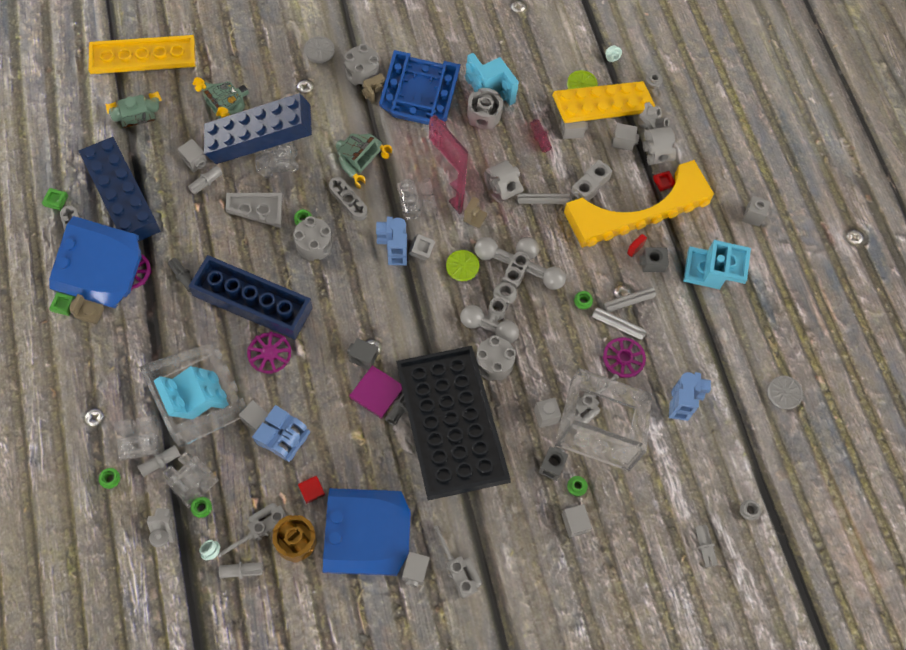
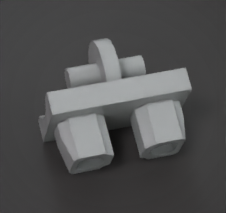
[638,102,670,129]
[147,508,175,547]

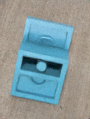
[465,53,519,106]
[683,240,751,290]
[154,366,229,420]

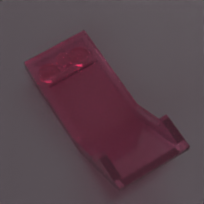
[429,115,468,215]

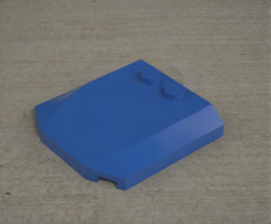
[379,50,461,125]
[49,216,142,308]
[323,488,411,576]

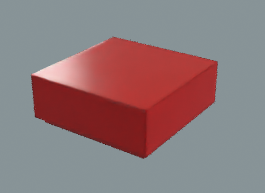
[653,171,676,192]
[627,234,647,257]
[298,475,325,504]

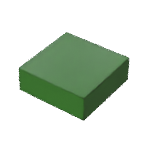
[42,188,69,211]
[49,292,76,316]

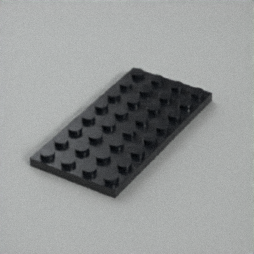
[396,346,511,501]

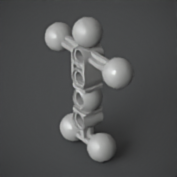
[460,237,566,344]

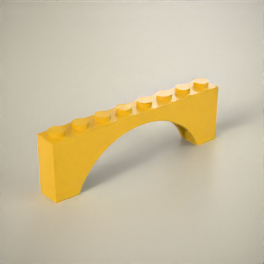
[564,160,714,248]

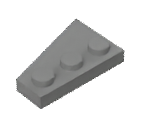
[226,193,283,228]

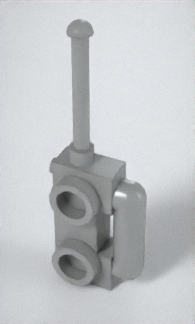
[562,374,618,428]
[218,503,287,557]
[434,526,482,599]

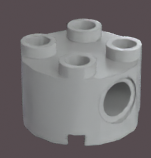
[345,44,379,86]
[467,88,503,130]
[643,126,676,165]
[484,160,523,203]
[293,216,332,261]
[476,335,516,381]

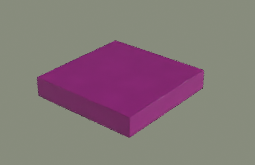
[349,365,402,419]

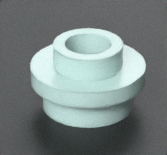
[605,45,622,62]
[199,540,220,560]

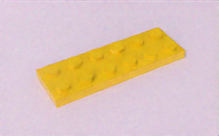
[88,35,196,74]
[552,81,655,123]

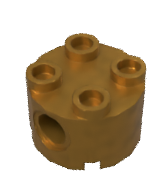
[272,515,317,563]

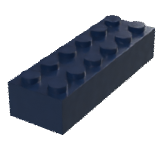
[204,93,312,164]
[78,137,161,242]
[188,255,313,340]

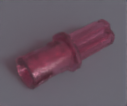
[530,119,552,153]

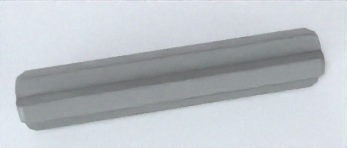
[517,193,571,204]
[603,287,656,312]
[592,307,646,340]

